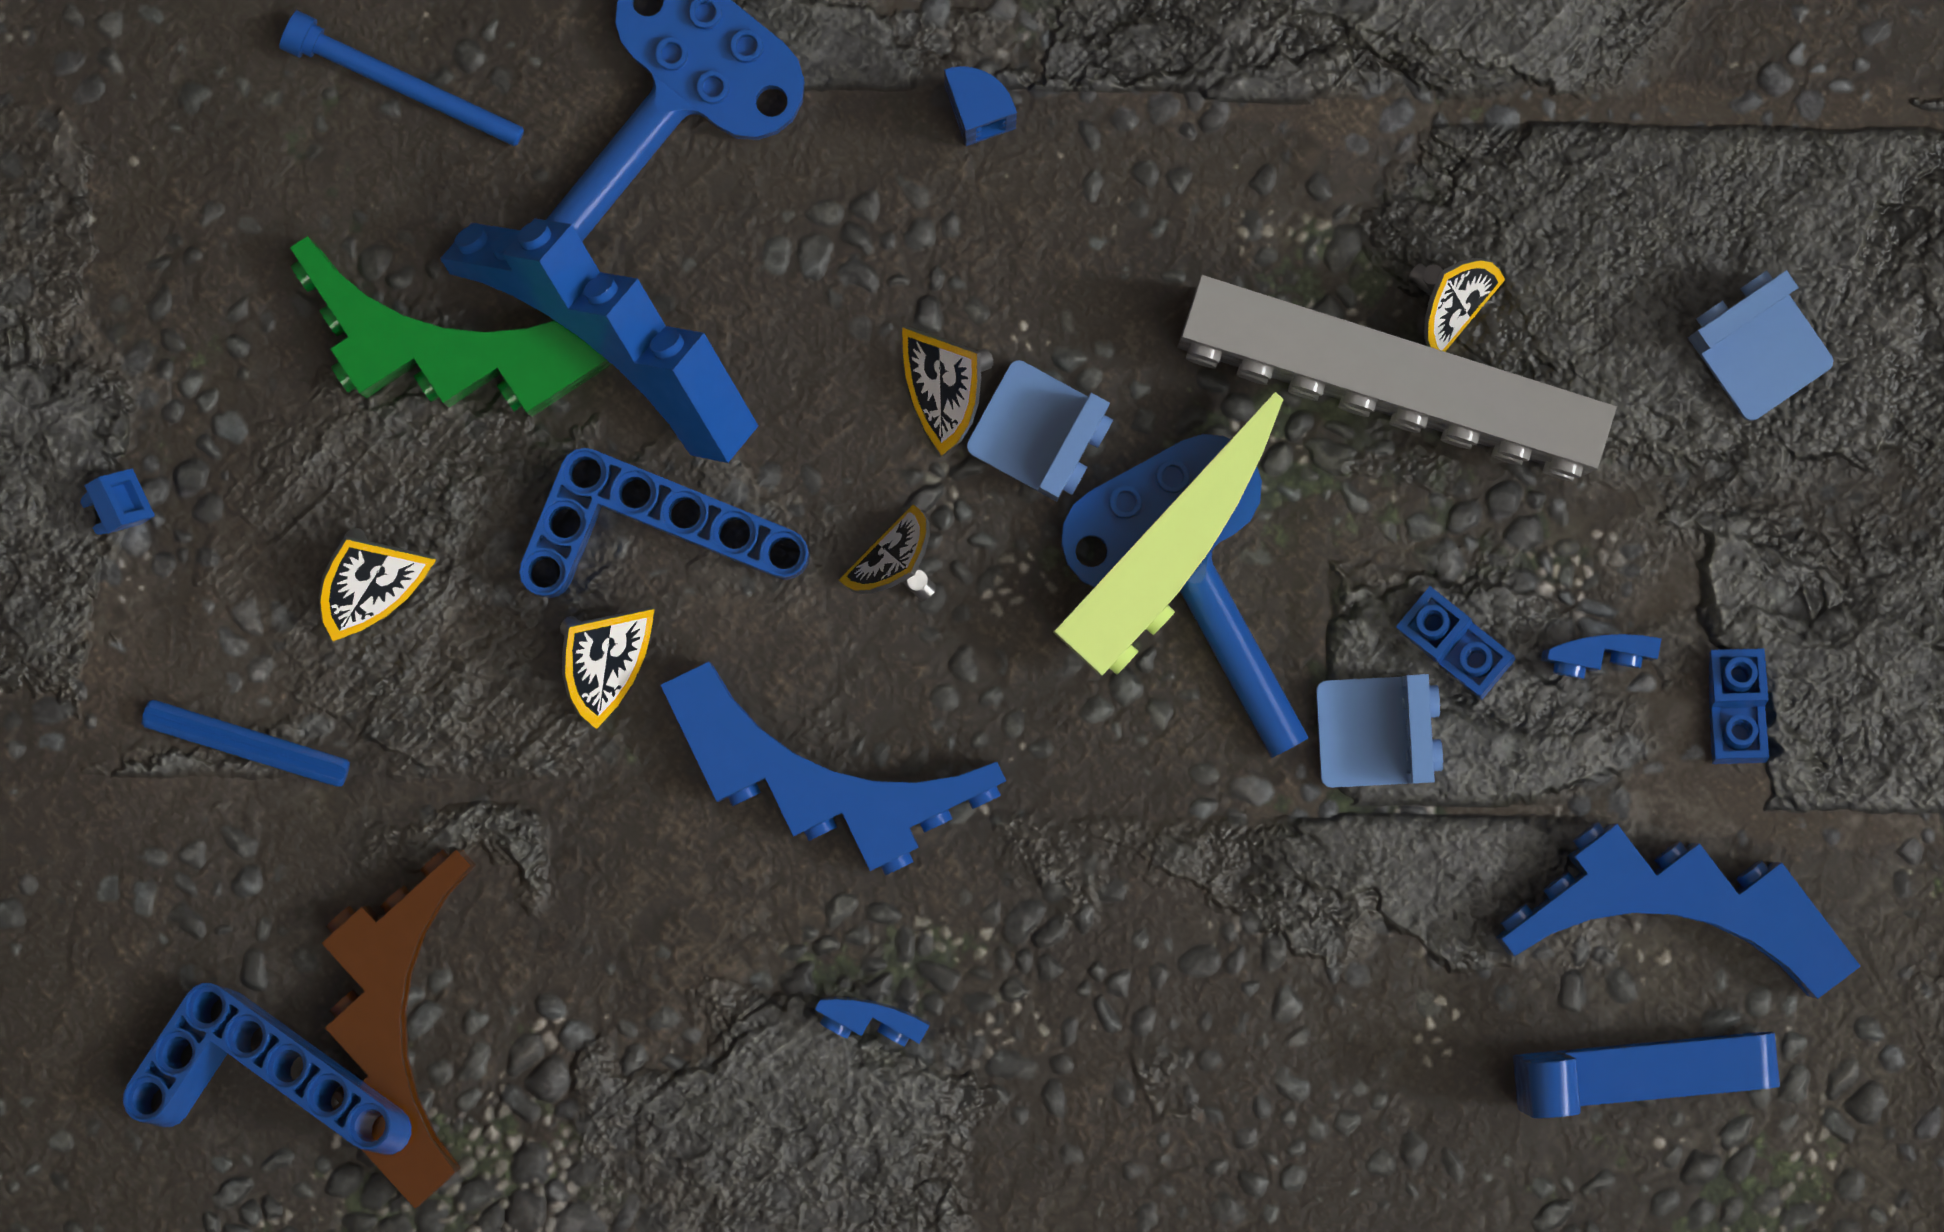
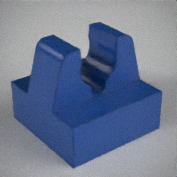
[81,468,155,535]

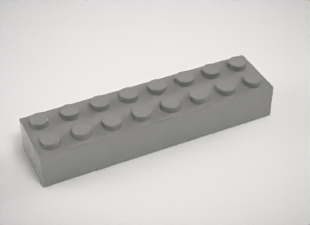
[1177,275,1617,482]

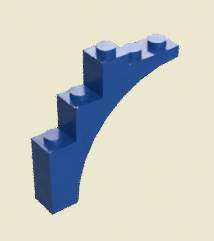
[440,218,759,463]
[661,662,1006,876]
[1495,822,1861,999]

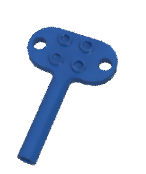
[546,0,805,242]
[1061,434,1309,758]

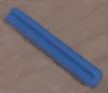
[142,700,350,787]

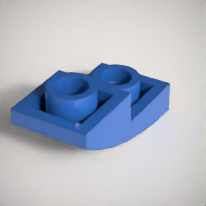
[1396,586,1516,700]
[1541,634,1662,679]
[1709,648,1769,764]
[814,997,930,1047]

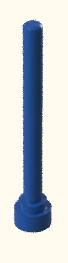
[279,10,524,146]

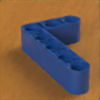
[519,448,810,598]
[123,983,412,1155]
[1513,1032,1780,1118]

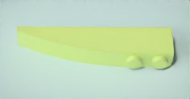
[1053,392,1283,676]

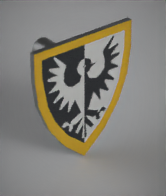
[1409,258,1505,352]
[902,326,993,456]
[839,504,936,601]
[319,528,436,641]
[560,607,654,729]

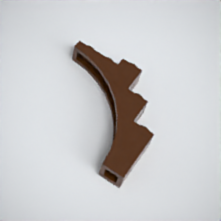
[322,849,476,1209]

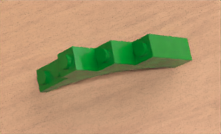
[290,236,612,417]

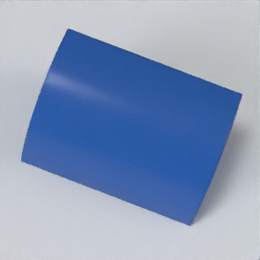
[944,66,1017,146]

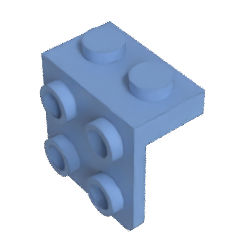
[1687,270,1833,421]
[967,360,1113,502]
[1316,674,1443,788]

